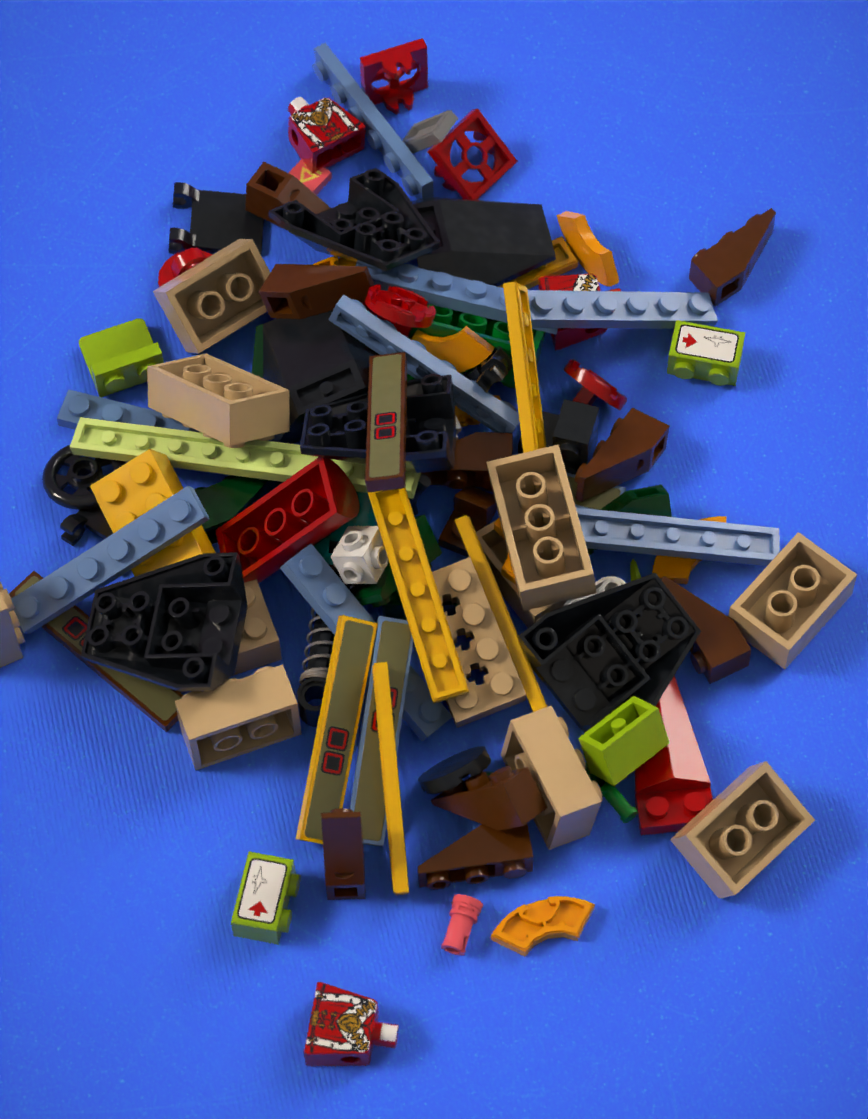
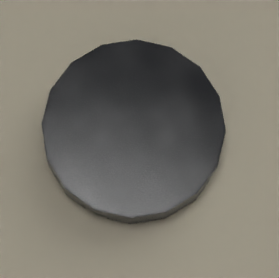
[418,746,491,795]

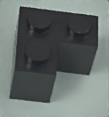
[518,399,599,475]

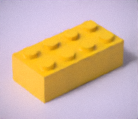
[90,449,216,577]

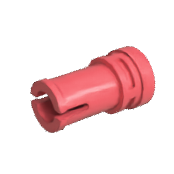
[441,894,483,956]

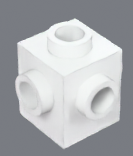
[331,526,389,584]

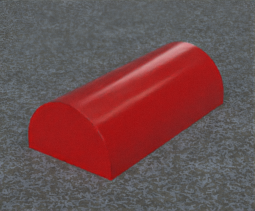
[215,457,360,584]

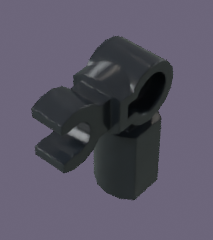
[463,346,513,393]

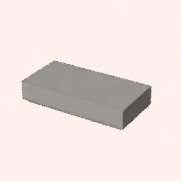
[402,110,458,154]

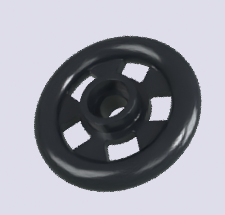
[42,445,126,510]

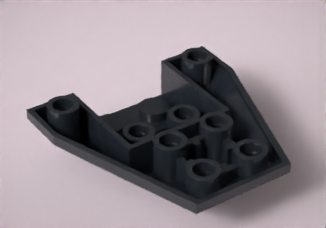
[269,168,440,271]
[411,197,556,287]
[263,310,380,444]
[300,374,457,473]
[81,552,248,691]
[517,573,701,732]

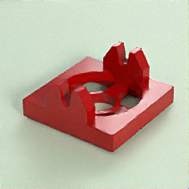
[360,38,428,115]
[427,108,518,200]

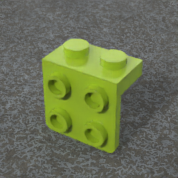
[79,318,164,397]

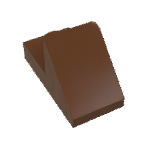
[438,486,497,557]

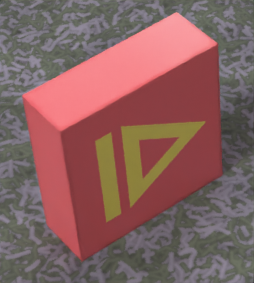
[289,159,332,195]

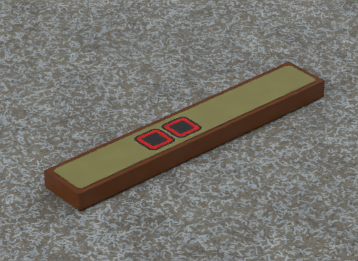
[365,352,407,492]
[9,571,184,732]

